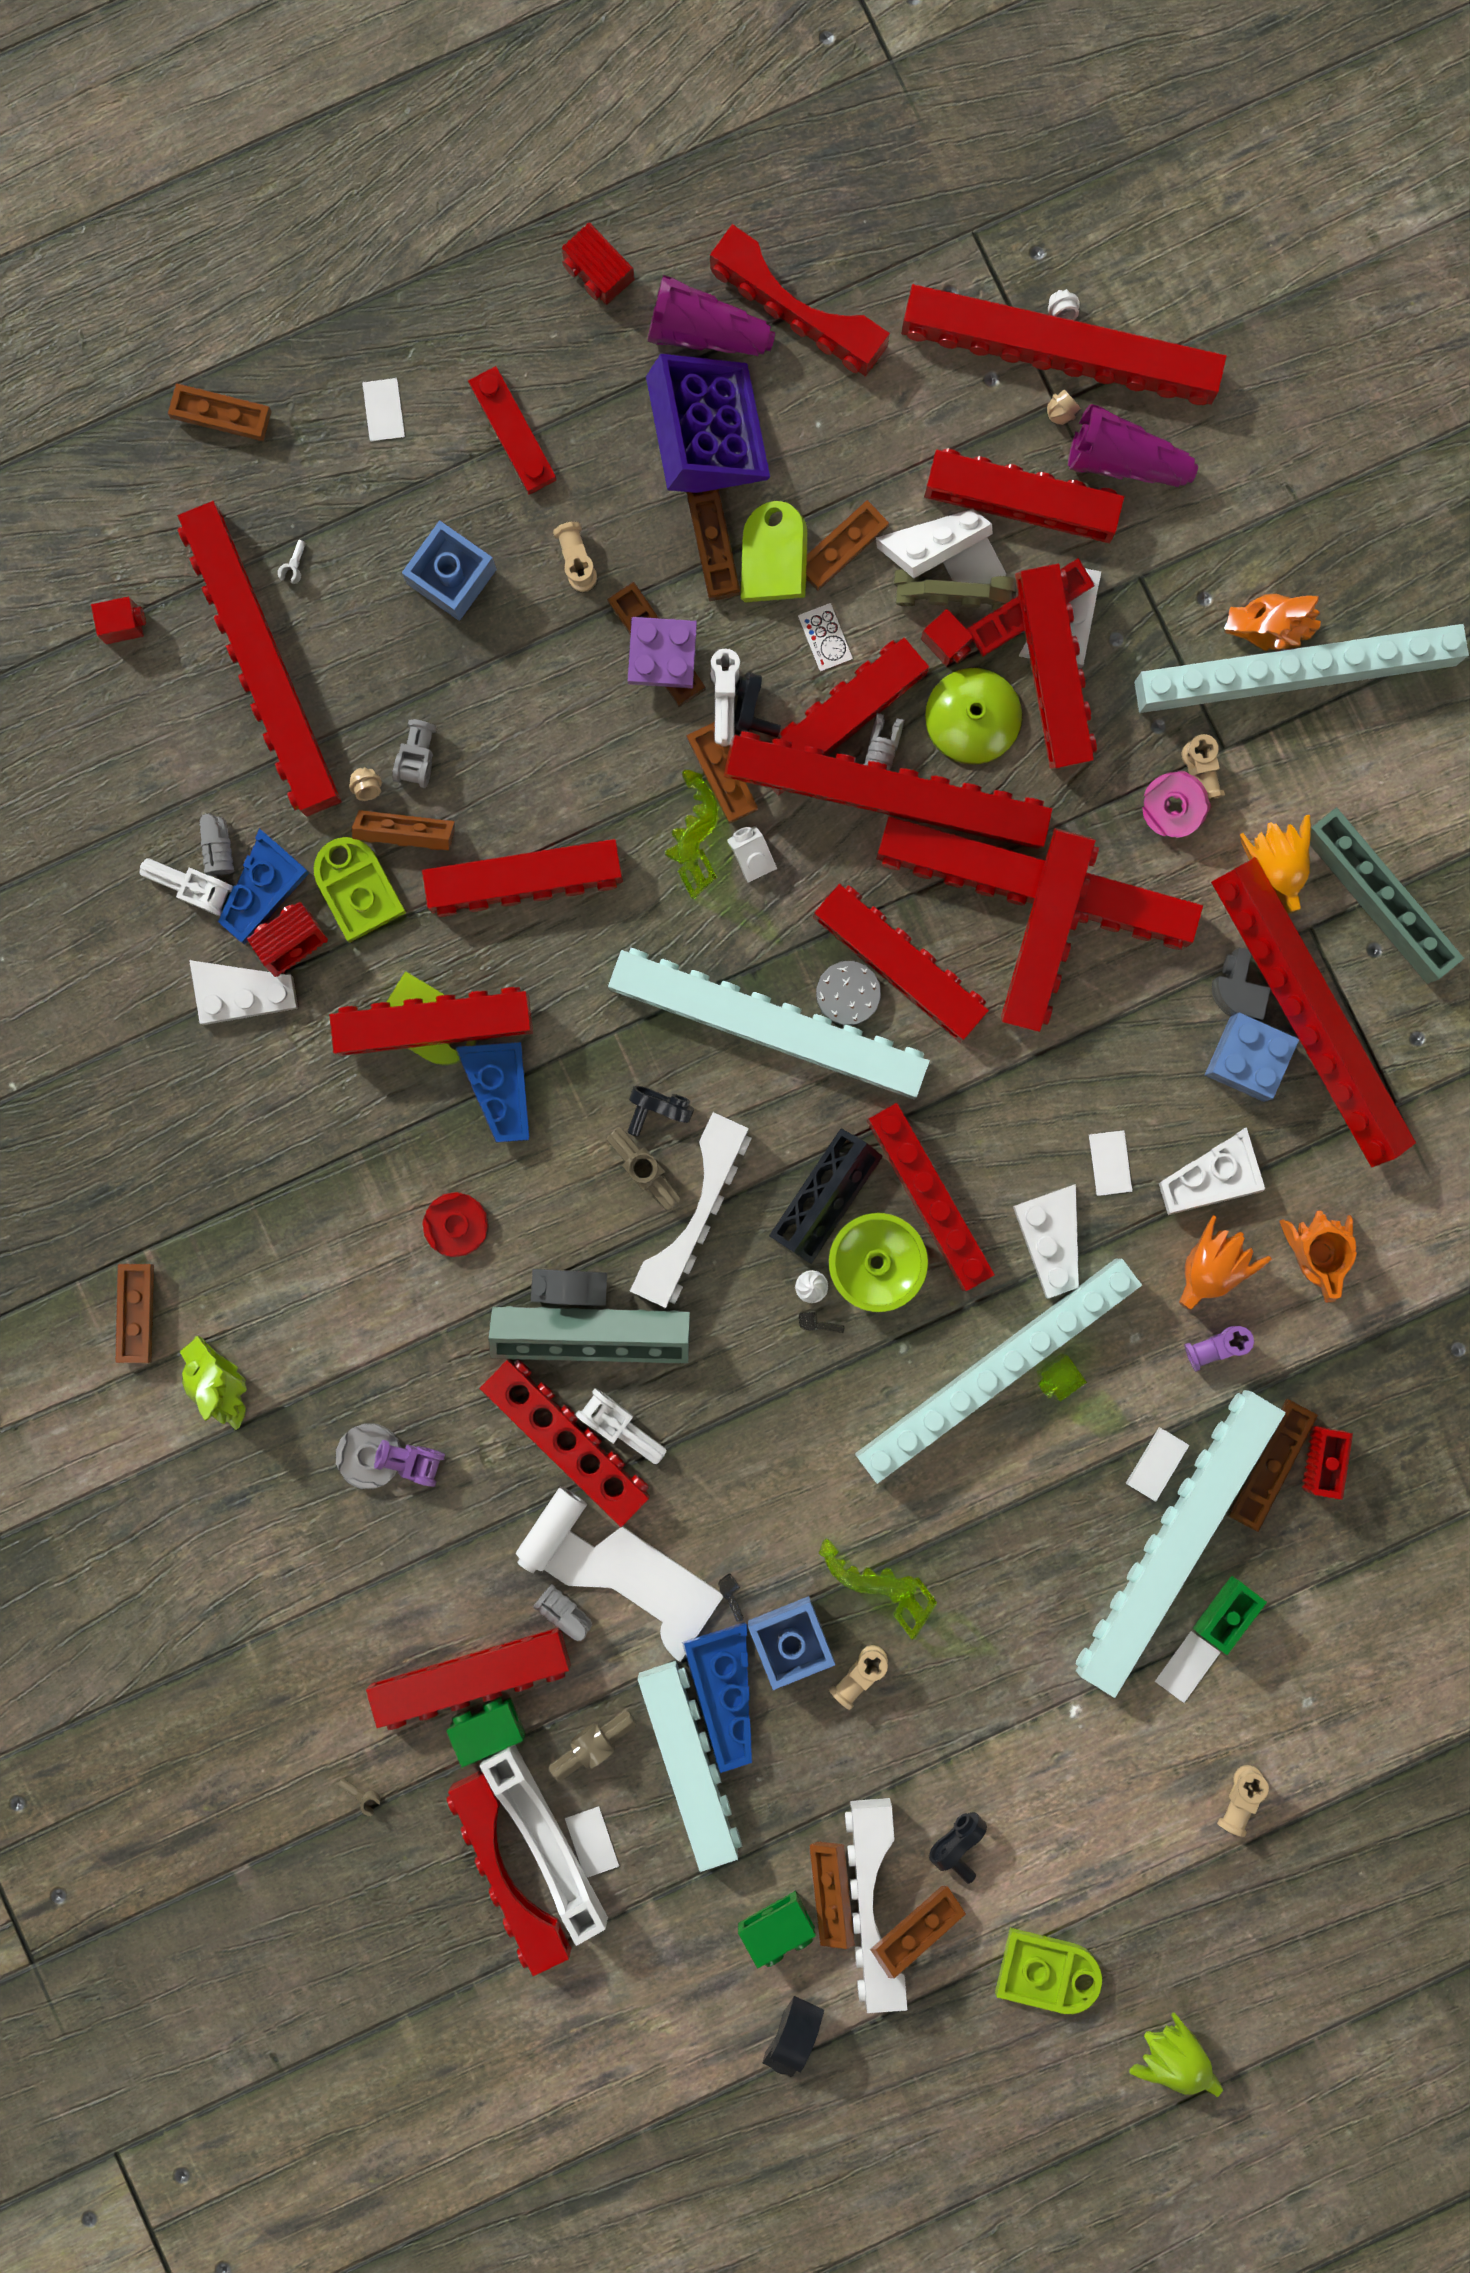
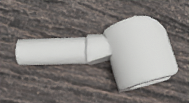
[278,540,306,584]

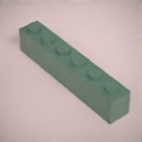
[1310,807,1465,984]
[488,1306,690,1363]

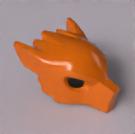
[1224,594,1321,652]
[1279,1210,1357,1303]
[1179,1215,1272,1310]

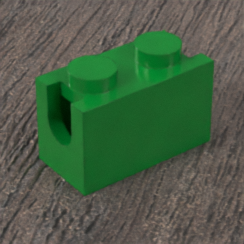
[1192,1576,1267,1655]
[446,1697,526,1768]
[738,1890,816,1969]

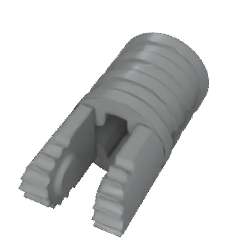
[863,713,905,771]
[200,813,234,876]
[533,1584,592,1641]

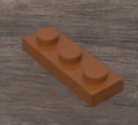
[168,383,272,442]
[806,500,889,591]
[686,722,758,824]
[352,810,455,850]
[115,1264,154,1363]
[809,1841,855,1949]
[870,1886,966,1979]

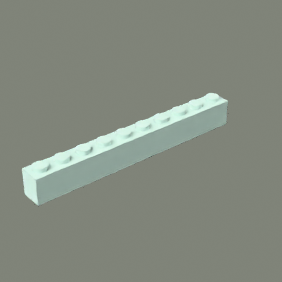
[1134,624,1469,713]
[608,948,930,1100]
[855,1259,1142,1484]
[1076,1390,1286,1698]

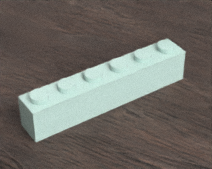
[638,1661,742,1872]

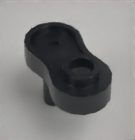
[734,672,781,738]
[627,1086,694,1136]
[929,1812,987,1884]

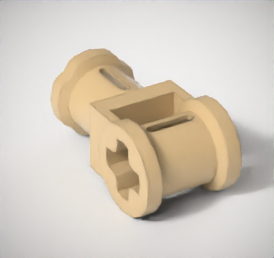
[553,522,597,592]
[1181,734,1225,801]
[829,1645,888,1710]
[1217,1765,1269,1837]

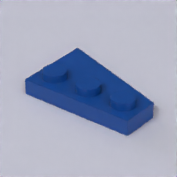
[218,828,310,945]
[455,1042,529,1143]

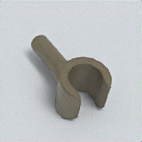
[338,1778,380,1816]

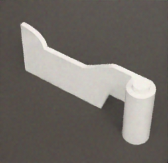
[516,1486,724,1662]

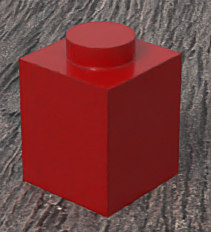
[91,596,146,644]
[921,609,973,667]

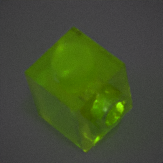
[1036,1354,1087,1402]

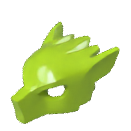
[180,1336,247,1430]
[1129,2012,1223,2097]

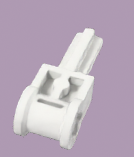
[710,648,740,746]
[140,858,233,916]
[575,1388,667,1464]

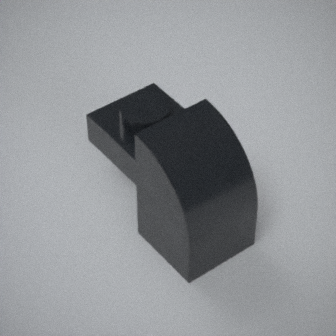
[762,1996,824,2077]

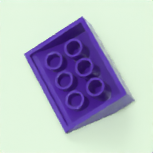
[646,354,770,493]

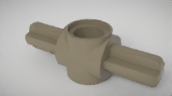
[607,1127,681,1211]
[549,1710,637,1782]

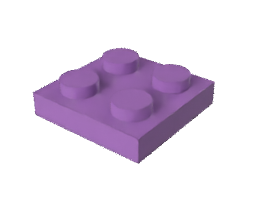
[628,617,697,688]

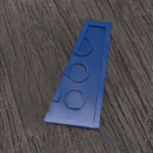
[682,1622,752,1773]

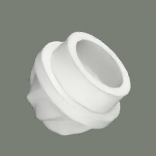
[1048,289,1080,320]
[795,1270,828,1303]

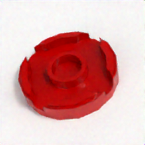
[422,1192,489,1257]

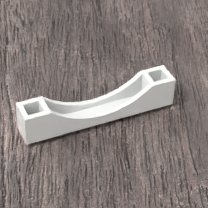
[630,1112,752,1308]
[480,1745,608,1946]
[845,1798,907,2013]

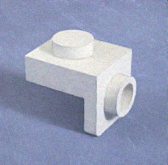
[727,826,777,883]

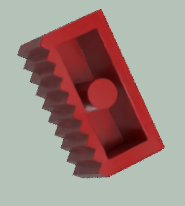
[562,222,635,305]
[247,901,328,977]
[1302,1426,1353,1500]

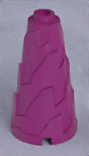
[647,275,775,356]
[1068,404,1198,487]

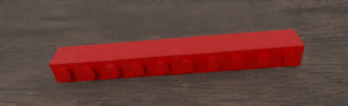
[901,284,1227,405]
[177,501,342,817]
[723,731,1053,849]
[876,816,1203,950]
[1211,857,1416,1168]

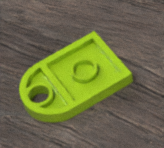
[740,501,808,602]
[314,837,406,943]
[387,971,477,1066]
[995,1928,1102,2014]

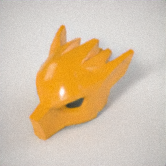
[1240,815,1311,914]

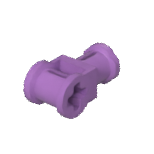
[1184,1326,1254,1372]
[374,1440,445,1487]

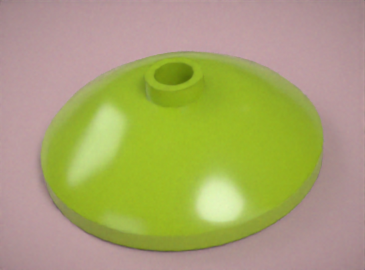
[925,668,1022,765]
[829,1213,928,1312]

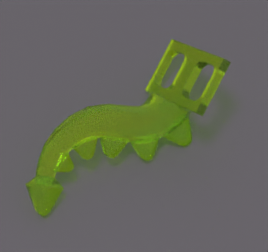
[665,769,718,899]
[818,1538,937,1640]

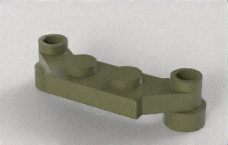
[894,569,1017,612]

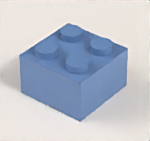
[402,520,497,621]
[1205,1012,1299,1102]
[748,1596,835,1690]

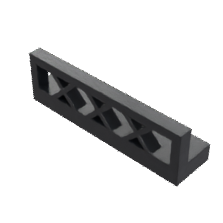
[769,1128,883,1264]

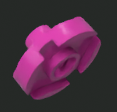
[1142,771,1211,838]

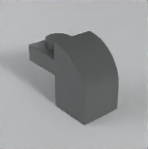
[1212,947,1271,1021]
[531,1269,607,1305]

